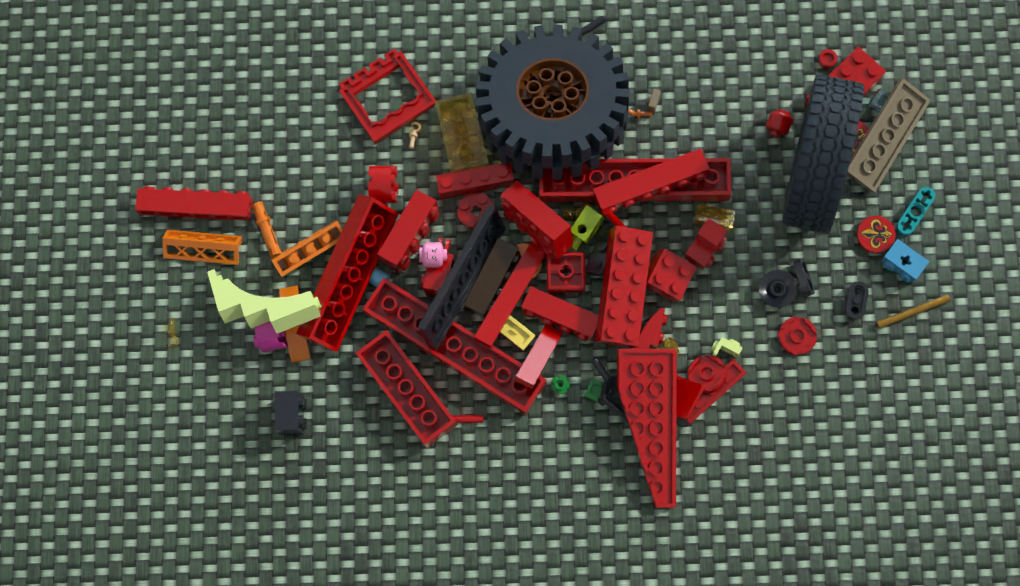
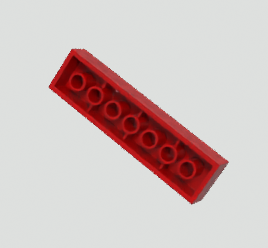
[296,195,399,352]

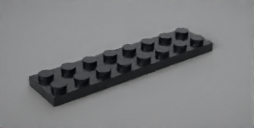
[418,205,506,351]

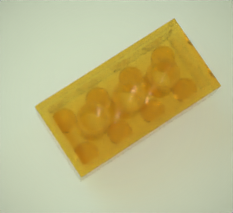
[435,93,489,173]

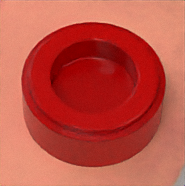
[818,49,838,69]

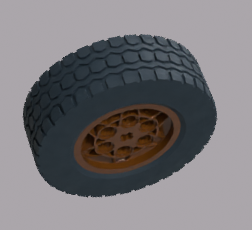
[782,75,864,234]

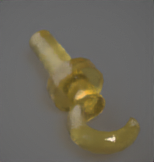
[168,318,179,348]

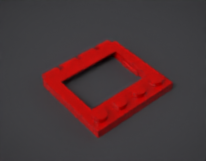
[339,48,437,144]

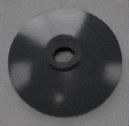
[759,270,798,308]

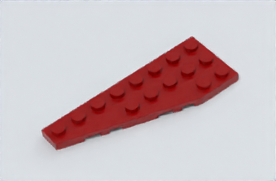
[617,349,677,508]

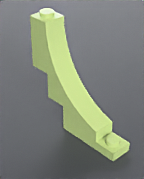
[207,269,321,334]

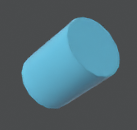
[369,266,391,287]

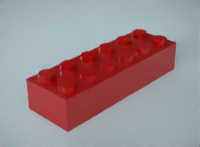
[595,225,653,349]
[356,330,458,448]

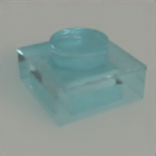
[868,88,889,113]

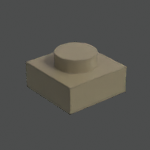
[645,89,661,114]

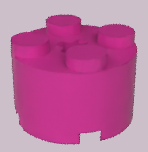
[253,321,288,353]

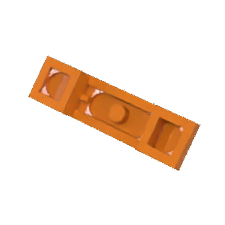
[279,285,311,363]

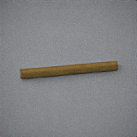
[876,294,950,329]

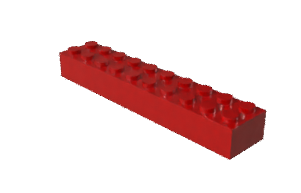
[539,158,731,202]
[362,278,547,415]

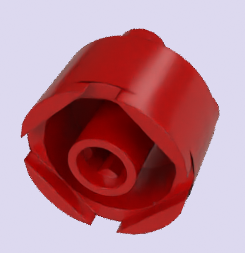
[368,165,399,204]

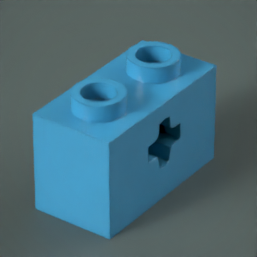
[881,239,930,284]

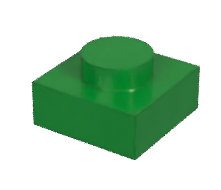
[584,378,602,403]

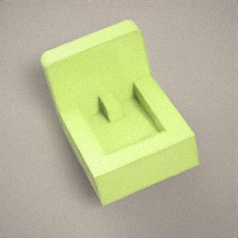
[711,337,742,358]

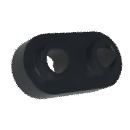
[792,258,815,297]
[845,281,869,320]

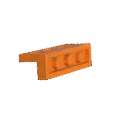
[162,230,242,265]

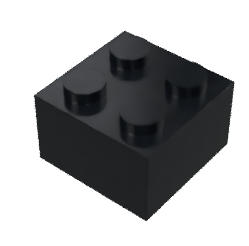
[275,390,307,436]

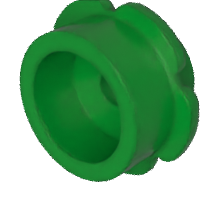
[551,375,570,394]

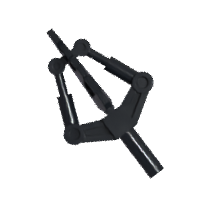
[591,357,628,422]

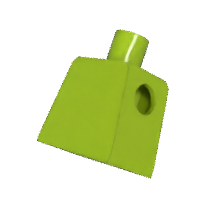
[571,205,604,250]

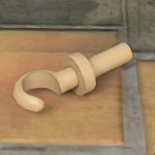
[409,122,421,149]

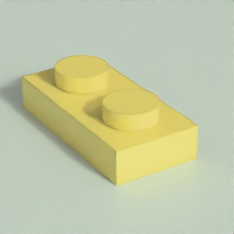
[500,315,536,352]

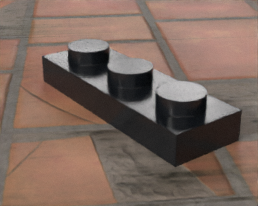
[585,220,615,277]

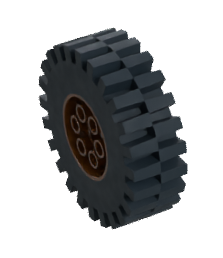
[476,24,630,180]

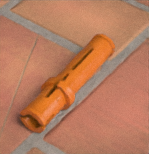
[251,201,282,258]

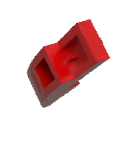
[634,308,668,349]

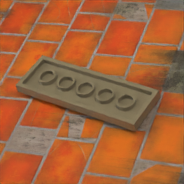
[847,78,931,193]

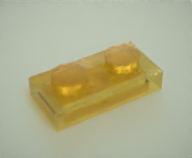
[694,204,735,230]

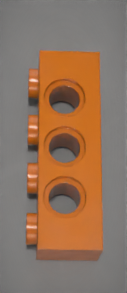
[270,220,343,277]

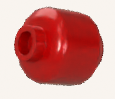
[765,109,793,138]

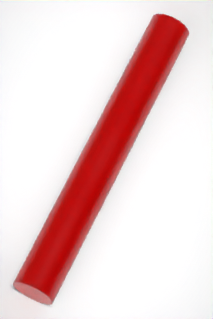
[602,208,626,227]

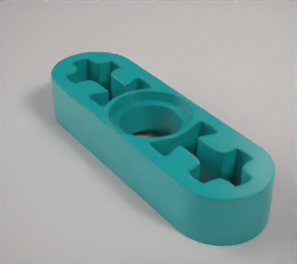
[896,187,935,236]

